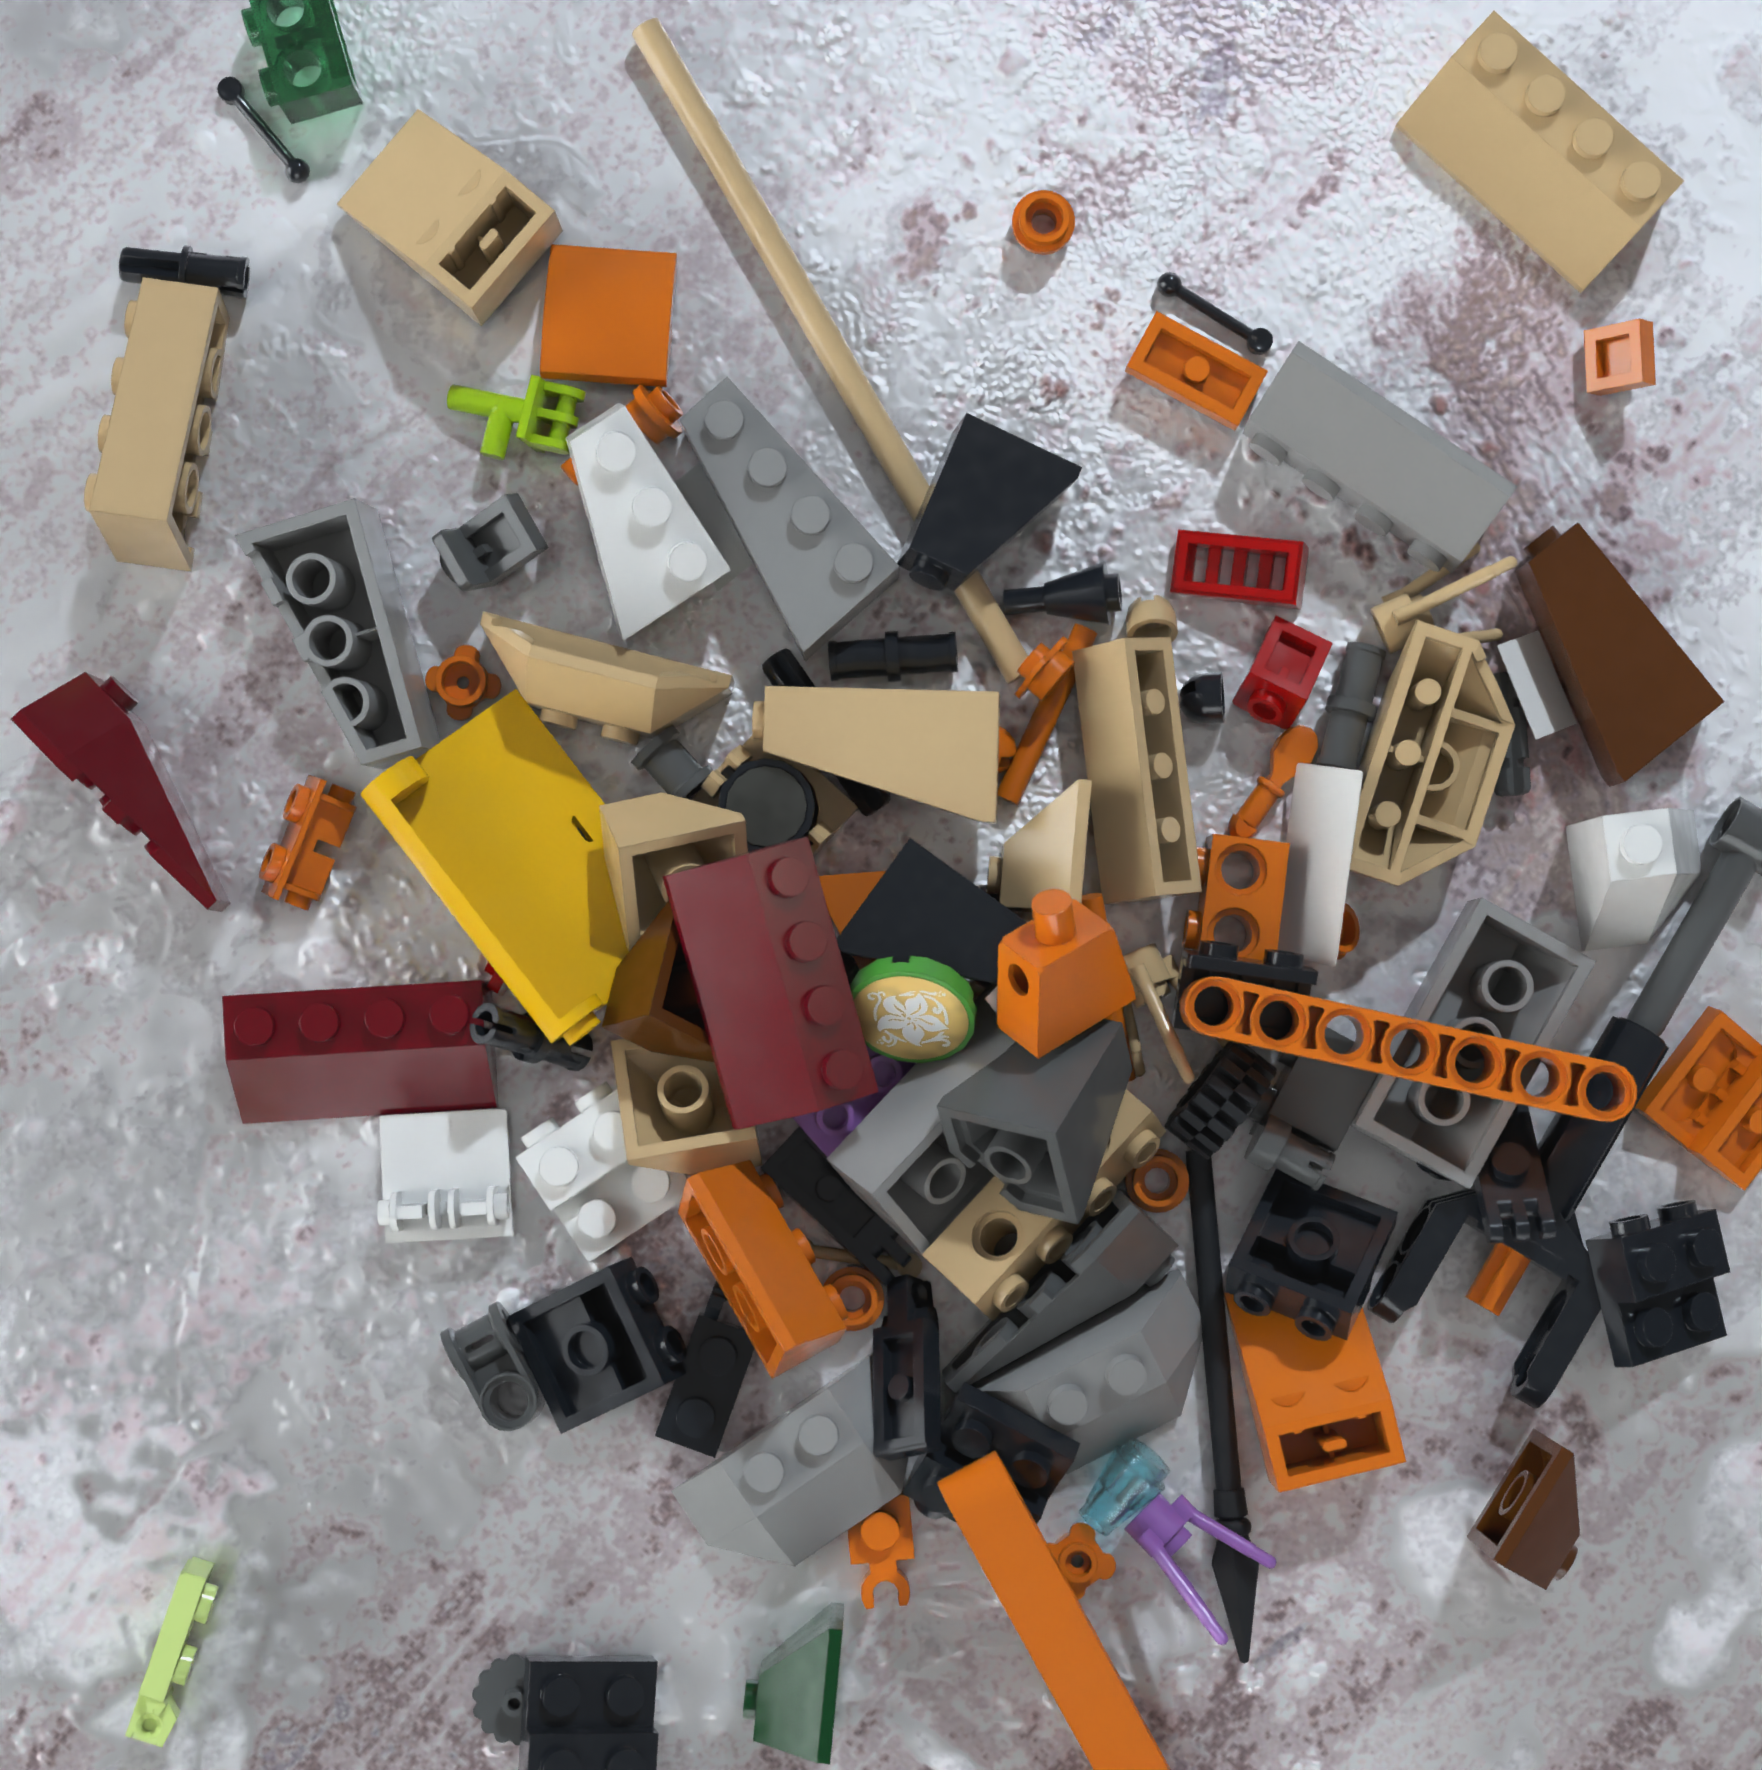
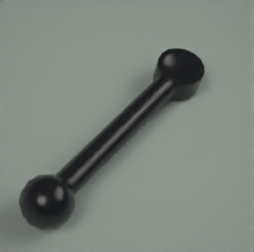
[217,77,310,183]
[1157,272,1273,355]

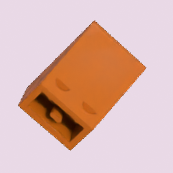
[1224,1292,1406,1493]

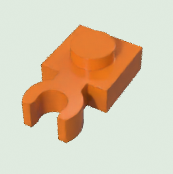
[848,1491,915,1609]

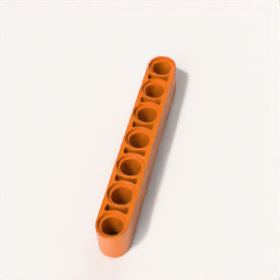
[1179,977,1637,1122]
[937,1450,1171,1770]

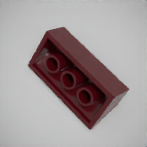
[662,837,879,1130]
[222,980,499,1124]

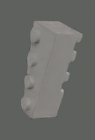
[680,377,899,662]
[234,498,441,769]

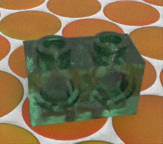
[241,0,364,124]

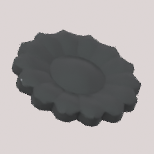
[472,1653,525,1745]

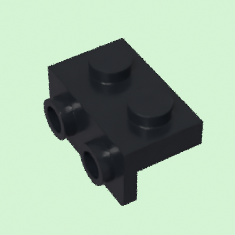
[1172,940,1318,1040]

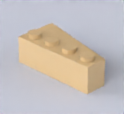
[84,277,230,572]

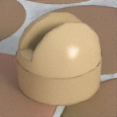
[1125,595,1178,643]

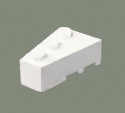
[566,403,731,641]

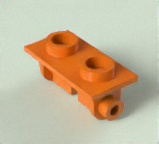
[259,774,357,911]

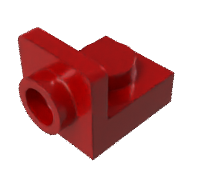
[1232,615,1333,730]

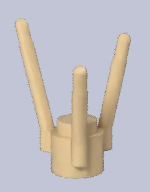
[1370,542,1517,654]
[1123,943,1229,1084]

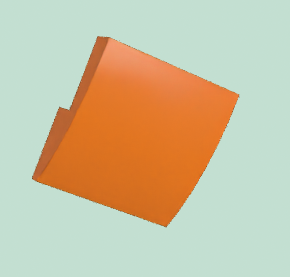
[540,244,678,387]
[1634,1006,1762,1191]

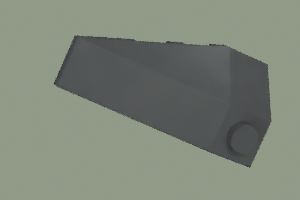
[941,1186,1179,1393]

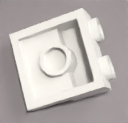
[515,1081,689,1263]

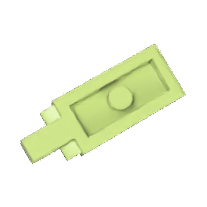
[125,1556,219,1747]

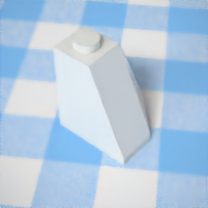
[1565,808,1702,951]

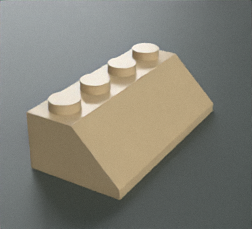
[1395,11,1684,293]

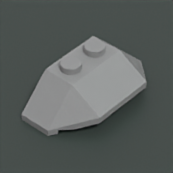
[953,1269,1202,1474]
[671,1353,908,1566]

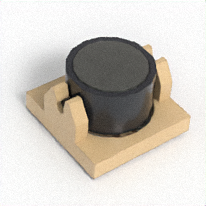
[692,735,858,857]

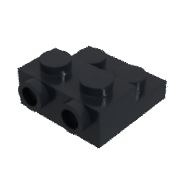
[1225,1169,1398,1341]
[1585,1200,1730,1367]
[507,1257,686,1434]
[902,1382,1080,1524]
[518,1656,659,1770]

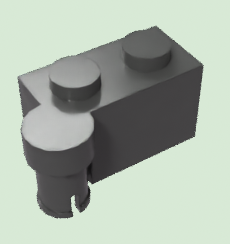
[1244,1027,1377,1191]

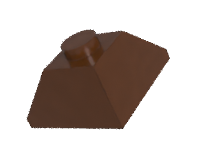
[602,901,715,1063]
[1467,1428,1580,1590]

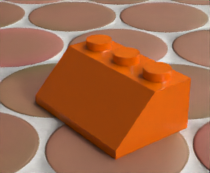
[678,1160,848,1379]

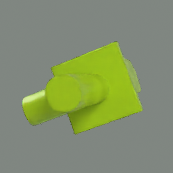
[447,375,586,460]

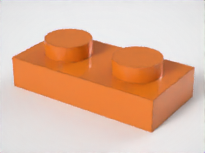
[1124,311,1268,431]

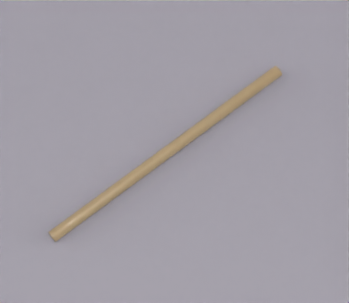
[632,18,1028,684]

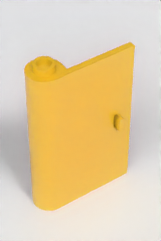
[360,689,629,1046]

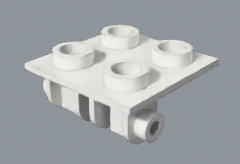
[377,1108,514,1244]

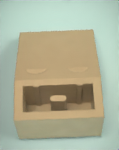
[337,109,563,326]

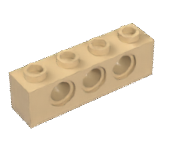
[922,1089,1166,1321]

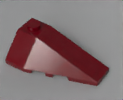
[11,672,231,912]

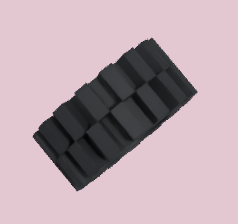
[1164,1041,1277,1160]

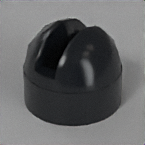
[1180,672,1225,724]

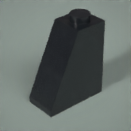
[897,413,1082,592]
[836,838,1027,985]

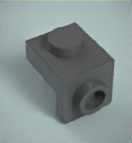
[432,493,549,592]

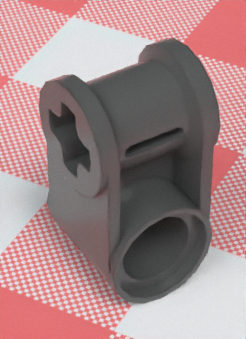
[440,1301,545,1431]

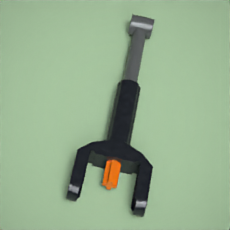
[1367,797,1762,1408]

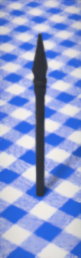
[1185,1150,1259,1664]

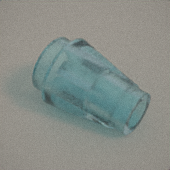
[1079,1438,1171,1536]

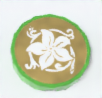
[850,956,977,1063]

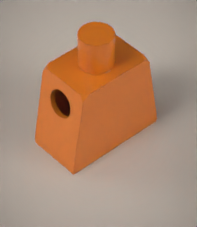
[997,889,1136,1059]

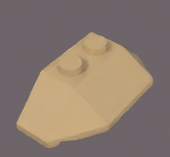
[480,611,735,746]
[1350,620,1515,887]

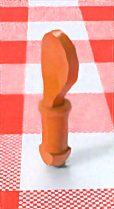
[1228,724,1318,838]

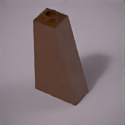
[1515,523,1725,787]

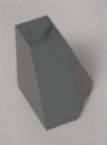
[937,1019,1132,1224]

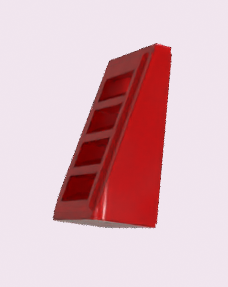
[1170,529,1309,610]

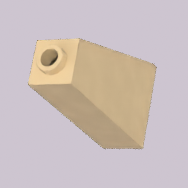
[752,686,1000,824]

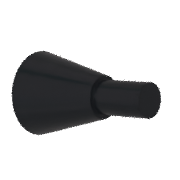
[1003,561,1122,625]

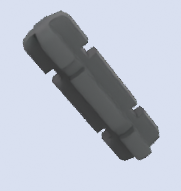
[1493,672,1531,797]

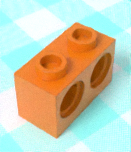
[1182,834,1290,960]

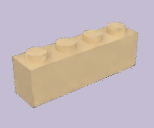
[1072,637,1202,904]

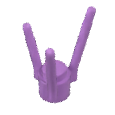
[1124,1493,1276,1645]

